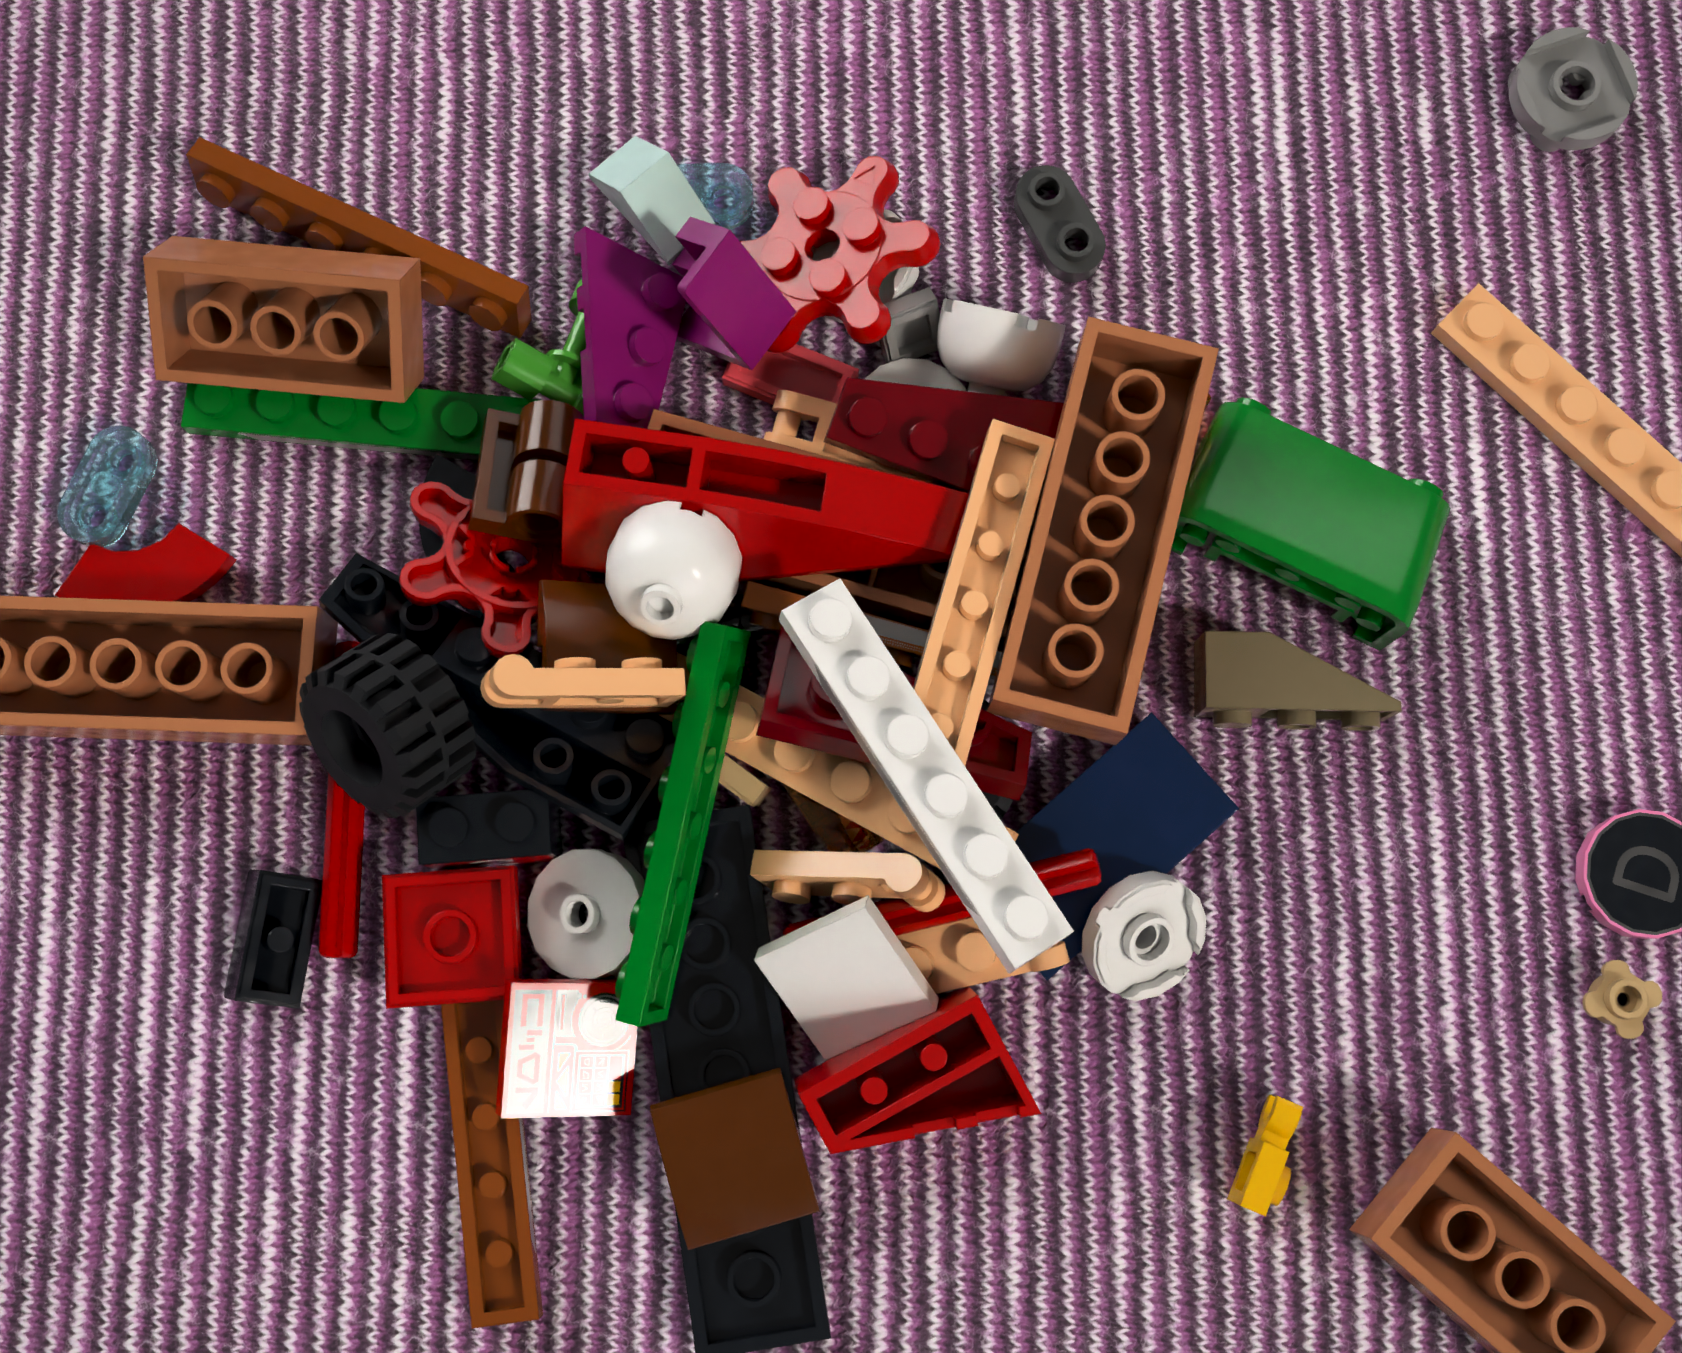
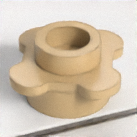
[1582,960,1662,1039]

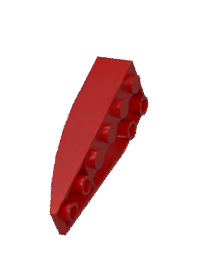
[561,418,969,582]

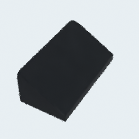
[224,869,322,1009]

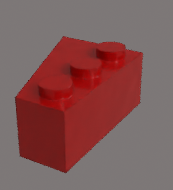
[794,986,1041,1154]

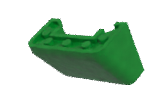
[1171,397,1451,651]

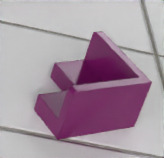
[672,217,796,370]

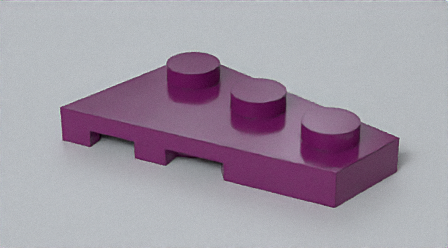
[574,226,686,429]

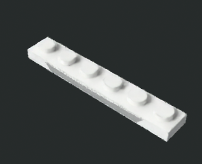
[779,578,1074,974]

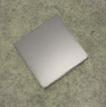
[879,287,940,363]

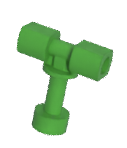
[491,279,586,417]

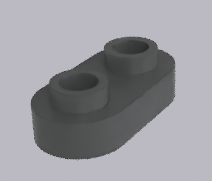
[1014,165,1106,283]

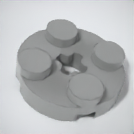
[1508,27,1638,152]

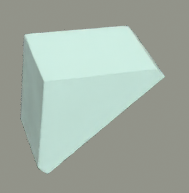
[589,136,715,265]

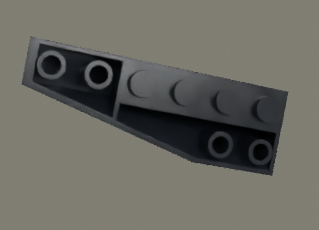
[319,553,676,840]

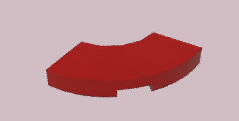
[55,523,237,602]

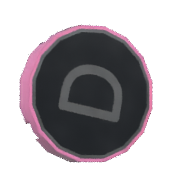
[1575,809,1682,939]

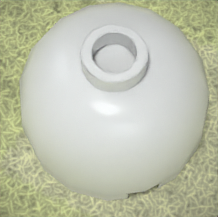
[937,298,1066,396]
[605,500,742,640]

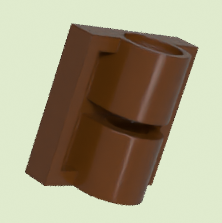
[468,400,584,548]

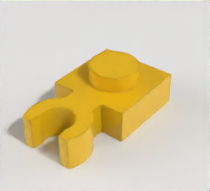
[1227,1095,1303,1217]

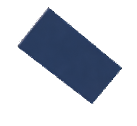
[1015,712,1239,981]

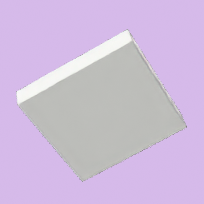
[754,895,939,1061]

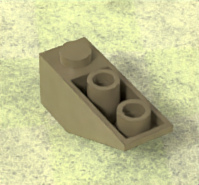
[1194,631,1402,731]

